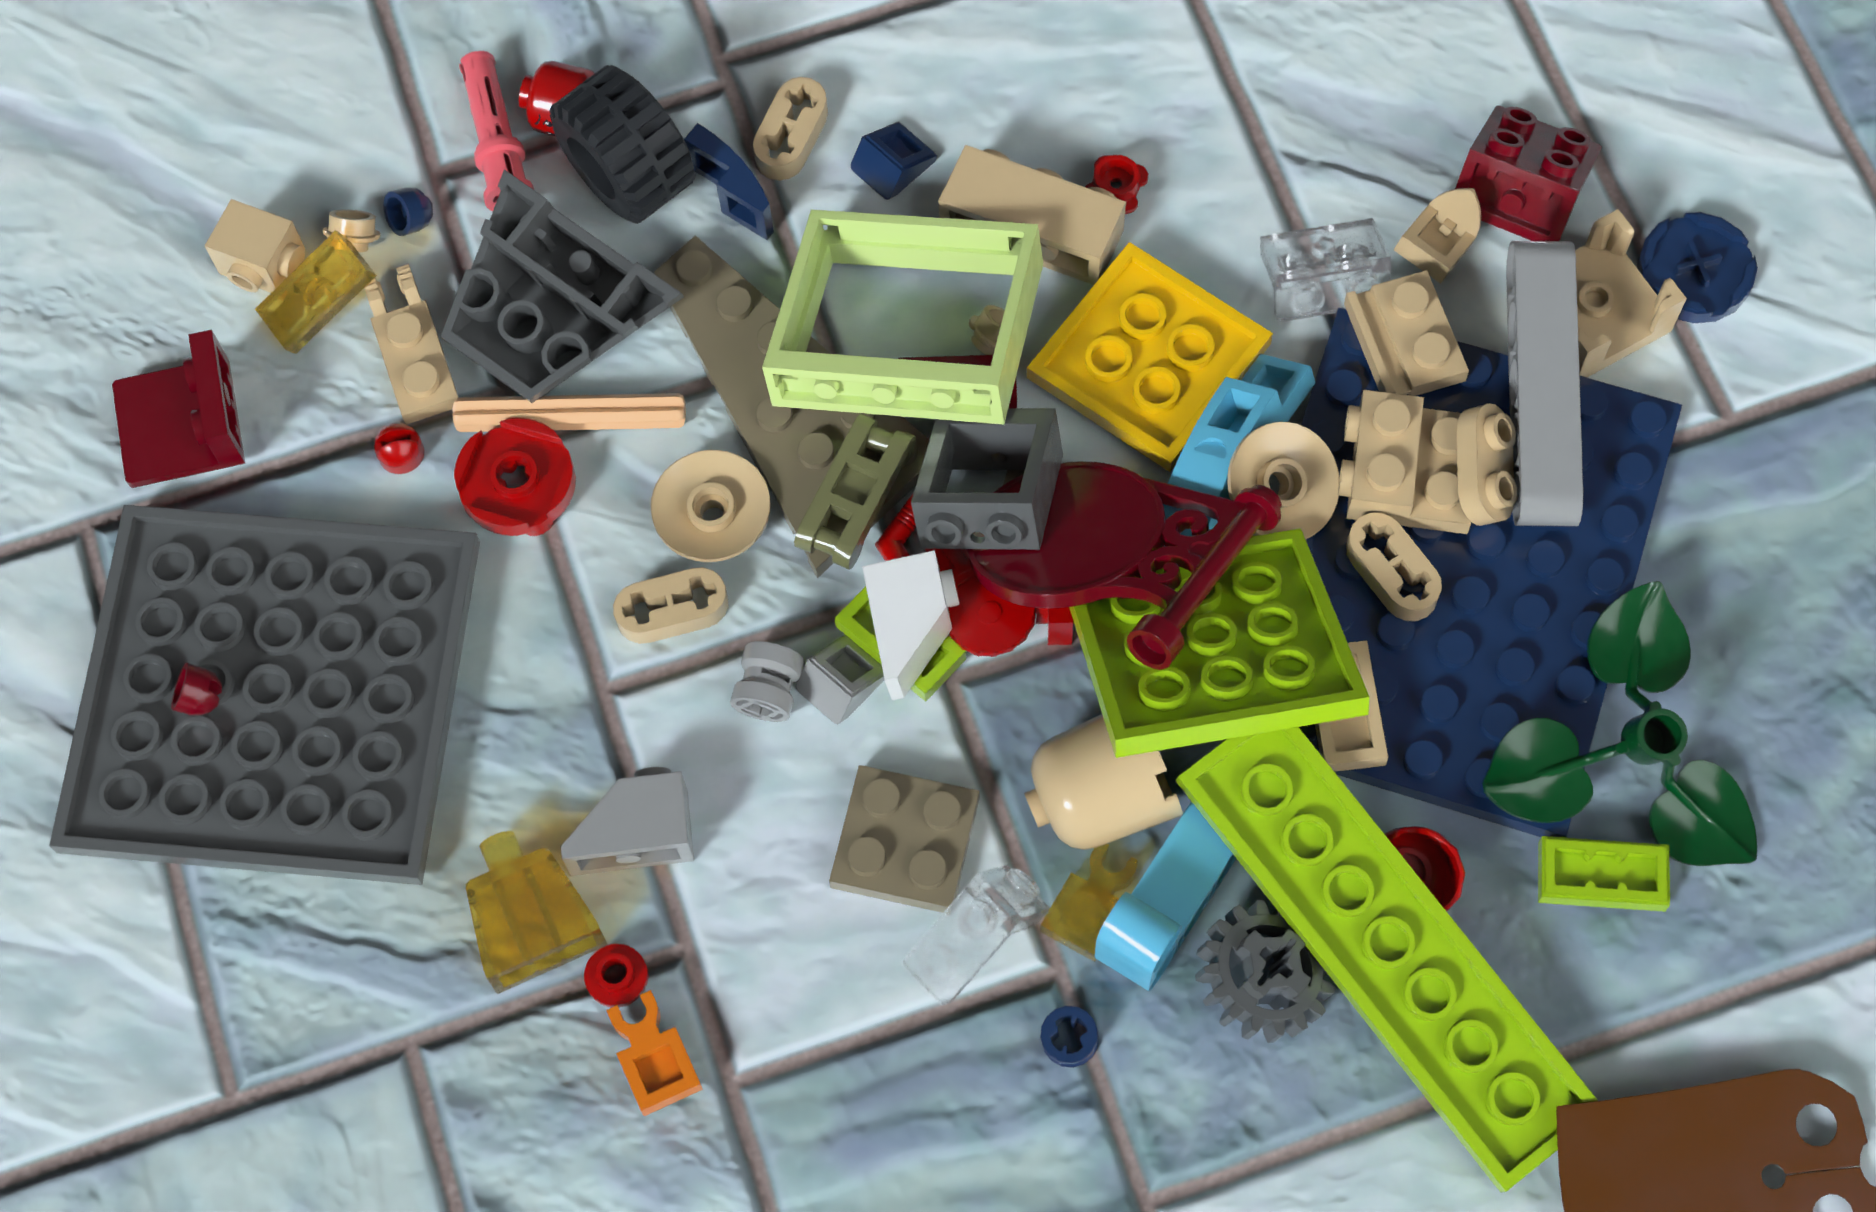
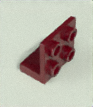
[1455,105,1602,241]
[112,329,245,488]

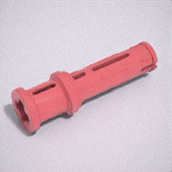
[459,51,534,211]

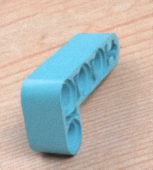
[1094,802,1237,992]

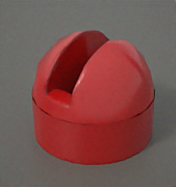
[374,422,425,474]

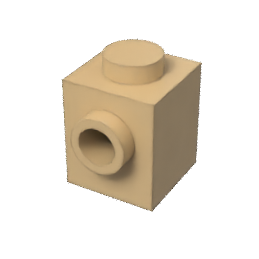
[205,199,305,296]

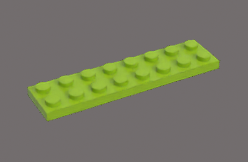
[1175,727,1598,1193]

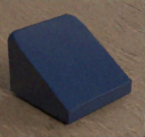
[851,122,938,200]

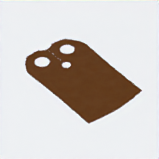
[1556,1069,1876,1212]

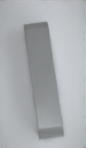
[1506,241,1583,526]

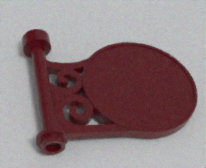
[967,461,1282,670]

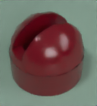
[171,663,222,716]

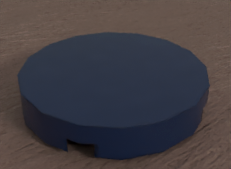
[1636,212,1758,324]

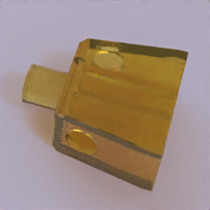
[465,831,608,994]

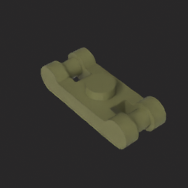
[794,414,916,570]

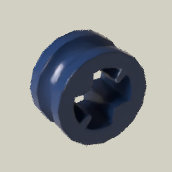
[1040,1006,1099,1068]

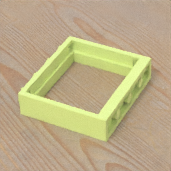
[762,209,1043,425]

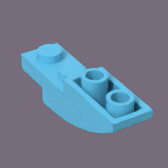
[1163,354,1316,546]

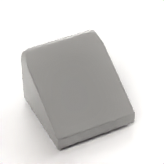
[796,635,884,725]

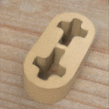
[753,77,828,181]
[1346,513,1442,621]
[613,567,728,644]

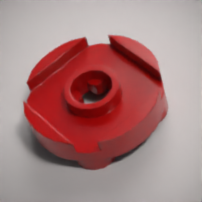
[454,418,576,536]

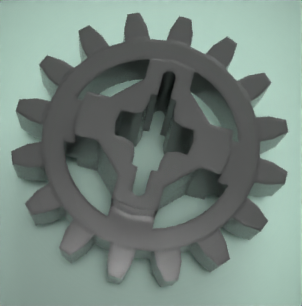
[1195,900,1336,1043]

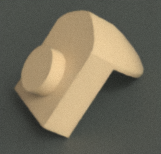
[1394,188,1481,284]

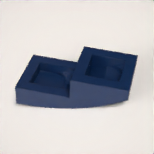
[684,123,774,240]

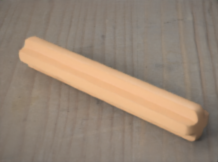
[452,393,686,432]

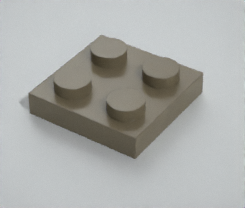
[829,765,980,915]

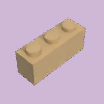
[938,145,1126,285]

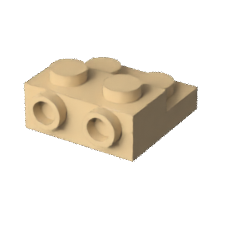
[1338,390,1471,534]

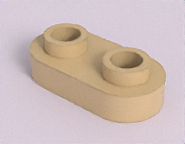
[1457,403,1517,526]

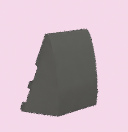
[440,170,684,403]

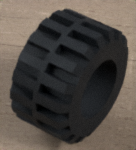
[549,65,695,224]

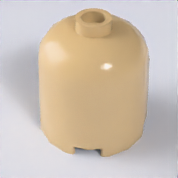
[1024,714,1183,850]

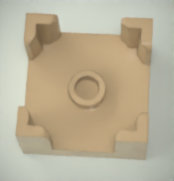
[1575,209,1687,378]

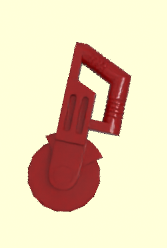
[875,493,1036,657]

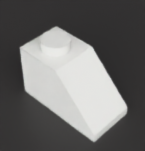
[862,550,959,700]

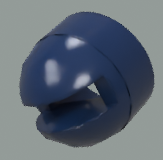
[383,188,433,236]

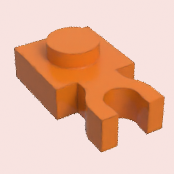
[606,990,703,1116]

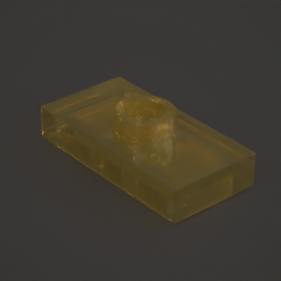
[255,230,377,354]

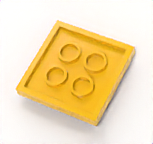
[1026,242,1273,472]

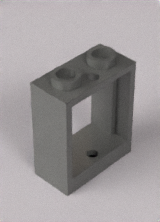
[911,408,1063,550]

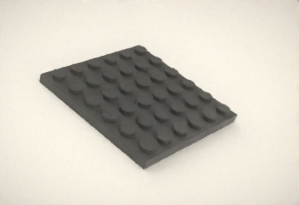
[49,505,480,885]

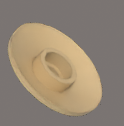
[1227,422,1339,539]
[651,450,771,562]

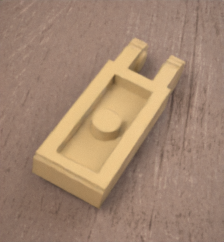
[362,264,459,425]

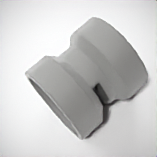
[730,641,804,722]

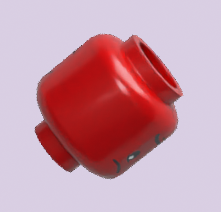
[519,61,595,136]

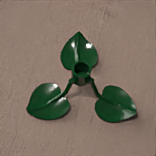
[1482,581,1757,866]

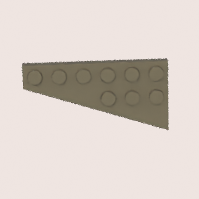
[654,235,929,579]

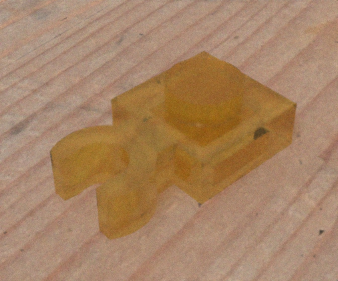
[1040,844,1138,962]

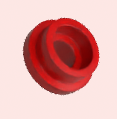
[584,944,648,1008]

